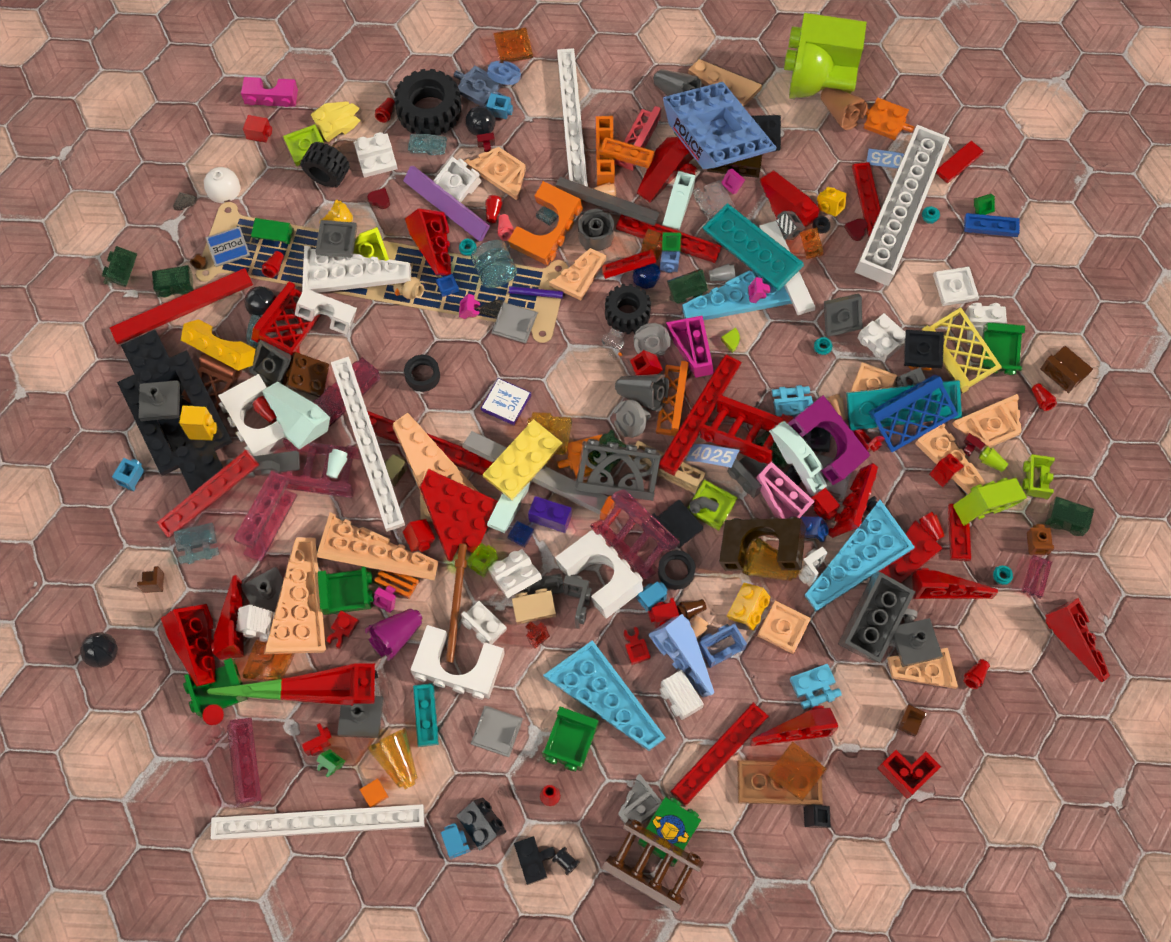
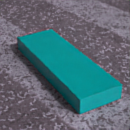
[413,683,439,747]

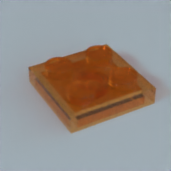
[493,27,533,63]

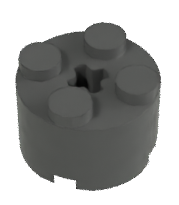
[578,209,614,251]

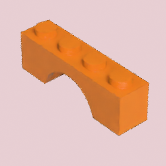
[595,116,615,187]

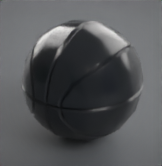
[465,106,496,136]
[244,286,276,318]
[80,632,118,668]

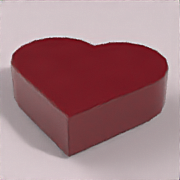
[367,187,390,209]
[844,218,867,241]

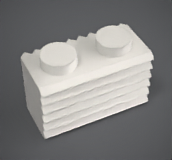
[236,605,275,642]
[660,670,704,720]

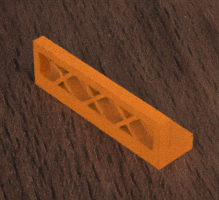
[656,361,689,436]

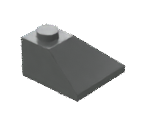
[249,336,291,386]

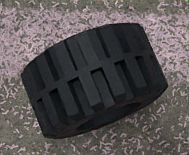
[300,142,350,188]
[605,284,651,334]

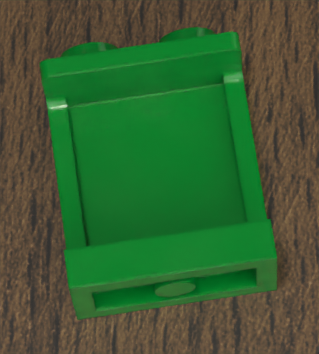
[981,323,1025,375]
[318,566,374,615]
[542,706,598,772]

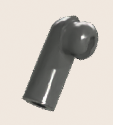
[689,496,719,514]

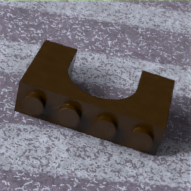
[719,517,806,571]

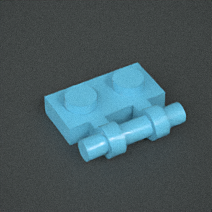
[772,385,813,417]
[790,664,842,709]

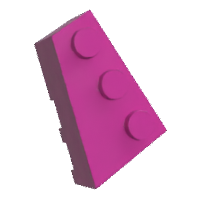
[666,316,713,378]

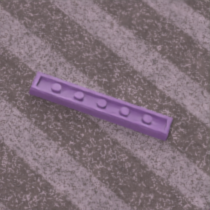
[403,166,490,241]

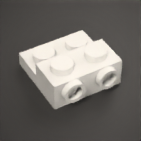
[354,132,398,178]
[433,156,482,203]
[965,303,1007,345]
[858,313,905,362]
[488,549,542,598]

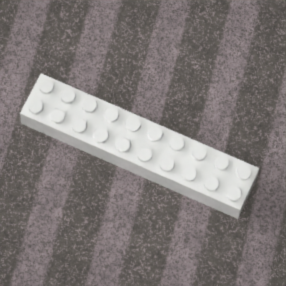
[855,125,950,286]

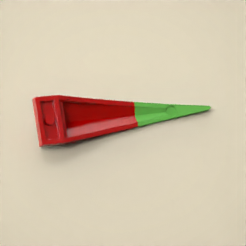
[207,663,375,706]

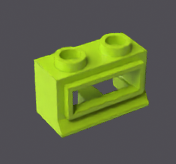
[1022,454,1055,500]

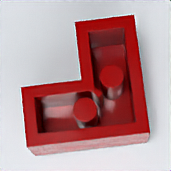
[877,750,941,799]

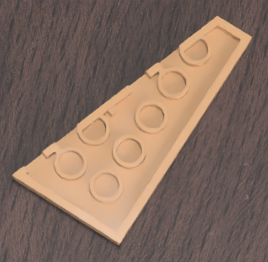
[317,512,438,580]
[264,538,326,654]

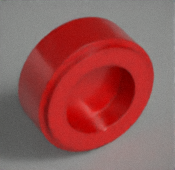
[202,704,224,725]

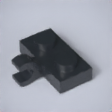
[514,836,556,885]

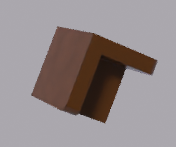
[137,566,164,593]
[896,704,927,737]

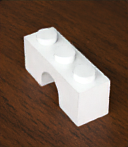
[295,288,357,335]

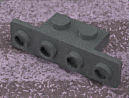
[227,451,300,478]

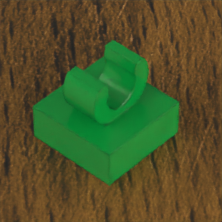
[974,193,995,215]
[662,232,681,252]
[316,749,345,777]

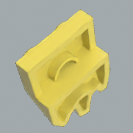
[310,101,360,142]

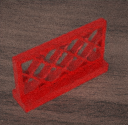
[251,281,322,355]

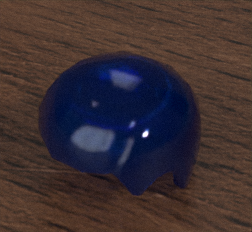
[632,263,661,289]

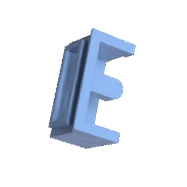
[699,623,747,668]

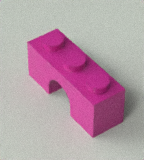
[241,77,298,107]

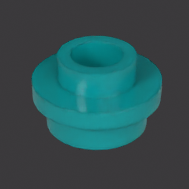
[922,206,940,224]
[459,238,477,256]
[814,337,833,355]
[993,565,1013,585]

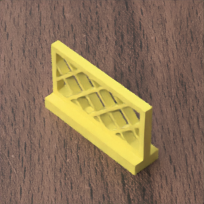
[922,308,1002,394]

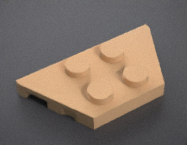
[464,147,526,200]
[953,394,1021,448]

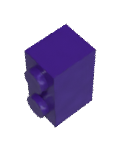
[528,496,572,533]

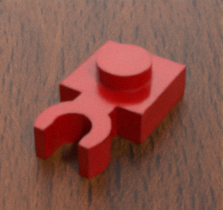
[327,611,359,649]
[624,627,651,665]

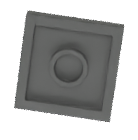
[315,220,357,258]
[824,293,863,337]
[139,381,180,421]
[241,567,284,612]
[893,618,943,667]
[337,696,384,739]

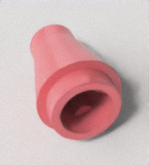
[498,214,514,241]

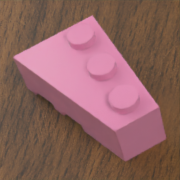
[755,462,815,519]

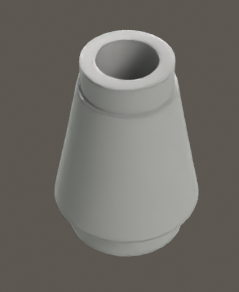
[709,264,736,281]

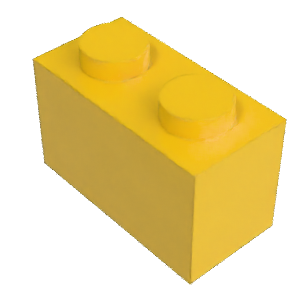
[179,406,217,441]

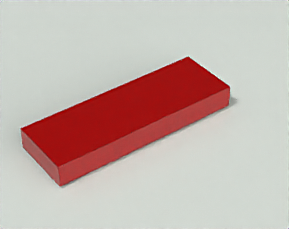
[935,141,984,184]
[602,249,656,279]
[948,504,971,561]

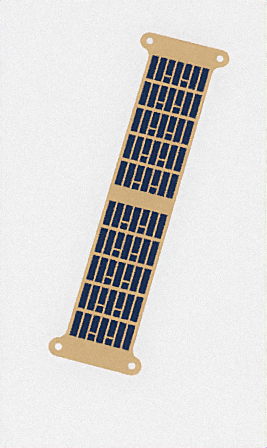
[196,202,568,343]

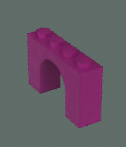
[787,395,870,485]

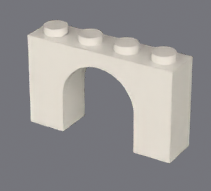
[218,374,291,456]
[555,530,643,619]
[411,625,505,700]

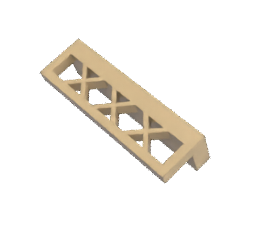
[628,441,706,494]

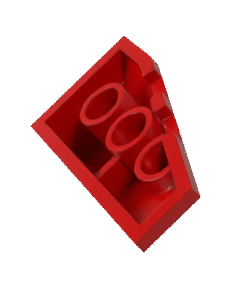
[637,137,694,203]
[405,208,451,276]
[912,568,998,599]
[211,575,244,660]
[1045,598,1110,682]
[161,604,216,687]

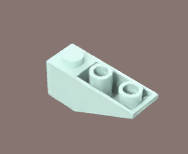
[662,171,695,230]

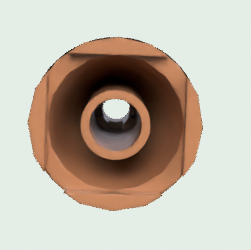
[821,88,868,130]

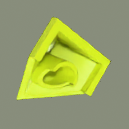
[353,227,389,261]

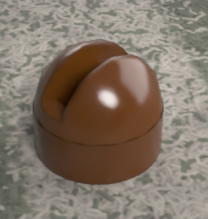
[190,253,206,270]

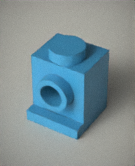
[486,93,513,120]
[112,458,144,491]
[636,581,668,613]
[441,823,471,859]

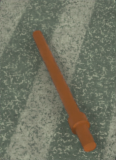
[446,544,467,663]

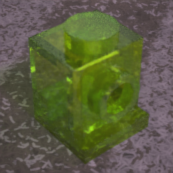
[467,543,498,578]

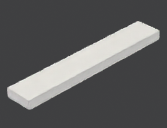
[759,221,815,315]

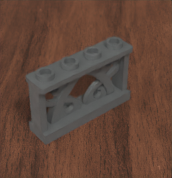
[575,439,661,501]

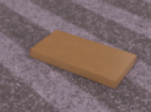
[737,760,823,805]

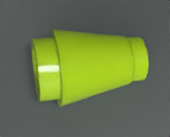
[978,446,1009,472]

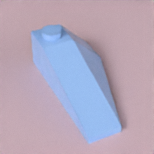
[648,614,715,698]

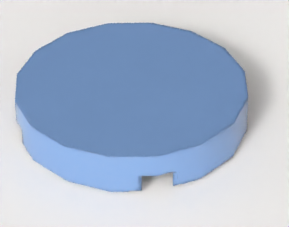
[487,61,521,85]

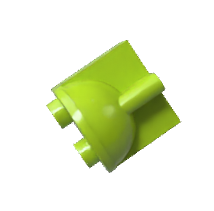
[784,13,867,99]

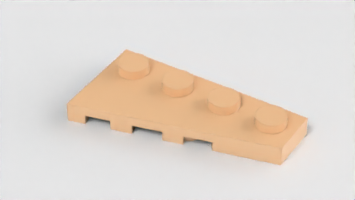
[688,59,762,107]
[915,424,985,494]

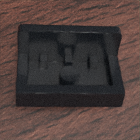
[803,427,831,452]
[456,798,506,850]

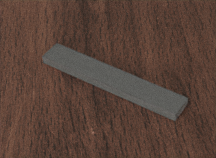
[555,177,660,226]

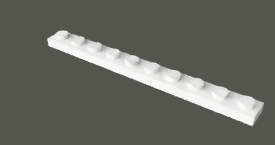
[557,48,588,187]
[331,357,405,532]
[211,804,425,841]

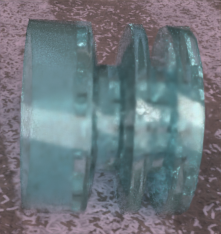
[471,240,517,288]

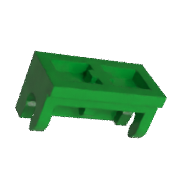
[251,218,294,244]

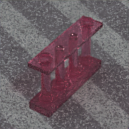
[273,439,361,498]
[234,471,298,562]
[590,489,680,580]

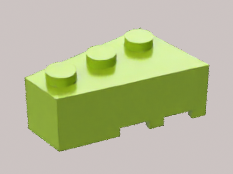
[953,478,1027,526]

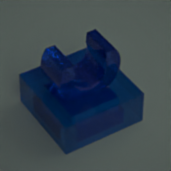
[508,520,534,548]

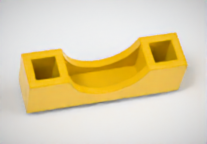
[181,319,256,371]

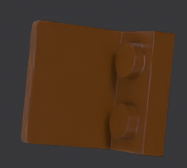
[1040,346,1093,393]
[282,352,329,398]

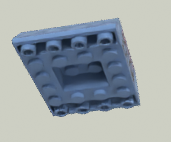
[663,82,777,169]

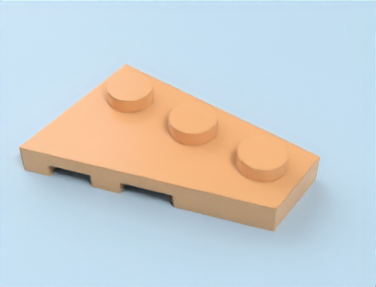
[549,248,606,300]
[887,648,958,689]

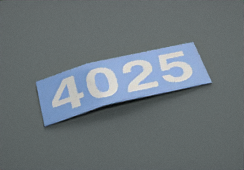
[867,149,904,169]
[686,444,739,468]

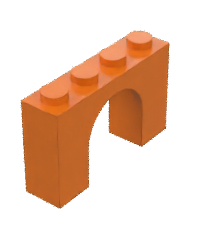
[508,181,583,266]

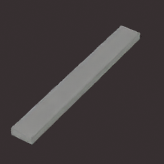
[462,431,607,515]

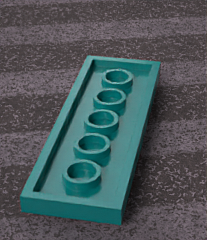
[703,203,804,291]
[846,380,962,430]

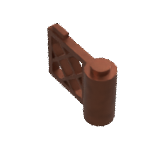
[182,353,242,412]

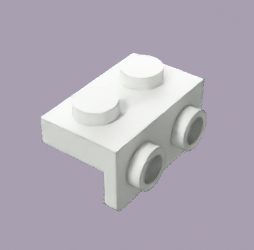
[798,546,827,587]

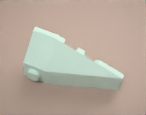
[263,382,330,449]

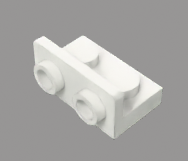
[461,601,507,645]

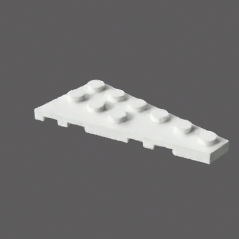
[302,246,411,293]

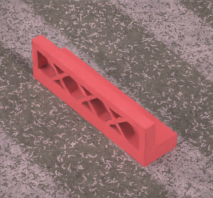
[614,106,661,171]

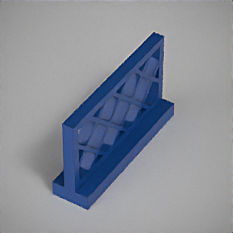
[868,374,958,452]

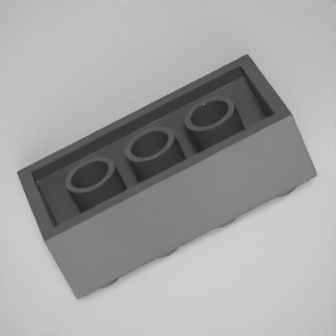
[838,572,915,663]

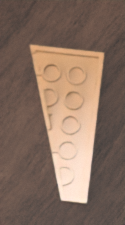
[393,413,479,499]

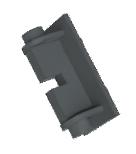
[523,574,564,595]

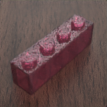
[312,357,381,428]
[227,718,262,809]

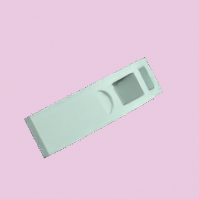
[769,421,827,496]

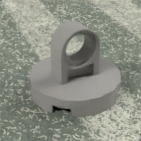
[633,323,670,358]
[614,400,651,438]

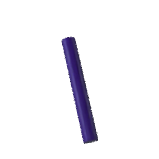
[508,286,563,299]

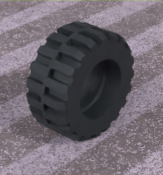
[394,69,462,137]

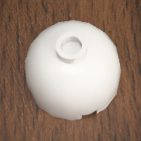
[204,167,241,203]

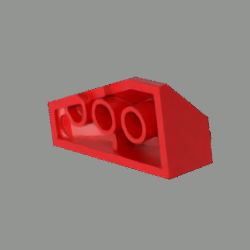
[760,170,820,228]
[750,706,838,746]

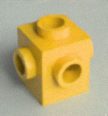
[817,187,846,217]

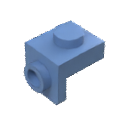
[660,251,680,273]

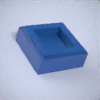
[436,274,459,297]

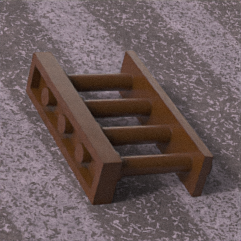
[602,819,704,913]

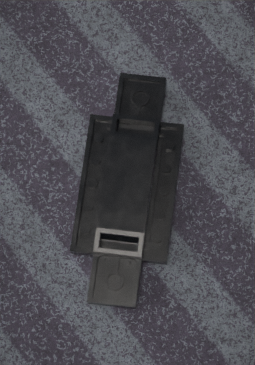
[117,329,233,493]

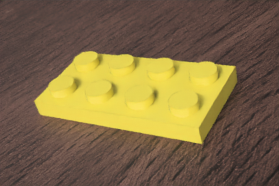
[483,419,563,501]

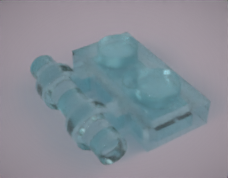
[174,522,220,564]

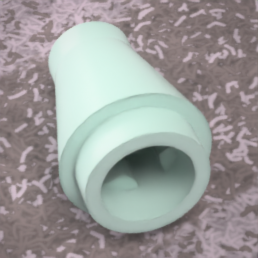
[326,449,348,479]

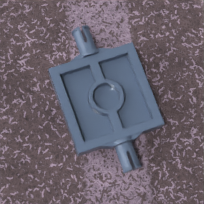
[453,65,505,107]

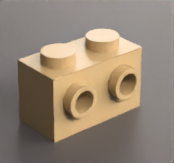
[512,589,556,625]

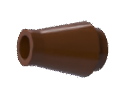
[677,599,707,620]

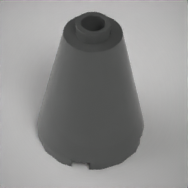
[653,69,701,96]
[615,374,669,412]

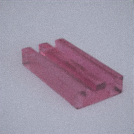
[1021,555,1052,599]

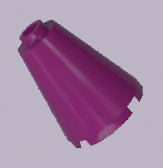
[365,608,423,661]

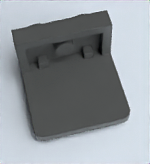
[727,456,768,499]
[563,575,592,629]

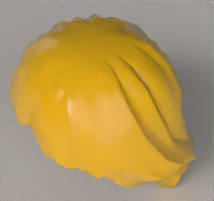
[319,200,353,223]

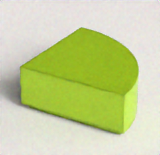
[721,327,740,353]

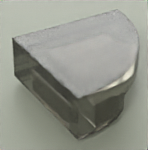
[173,192,197,210]
[480,300,503,318]

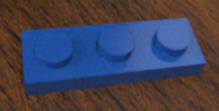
[964,213,1020,237]

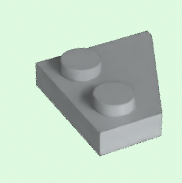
[618,774,662,824]

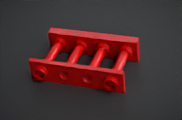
[700,395,789,464]

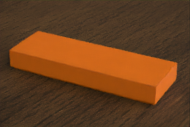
[599,137,654,168]

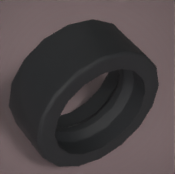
[404,354,440,392]
[657,550,696,590]

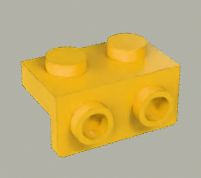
[727,583,770,630]

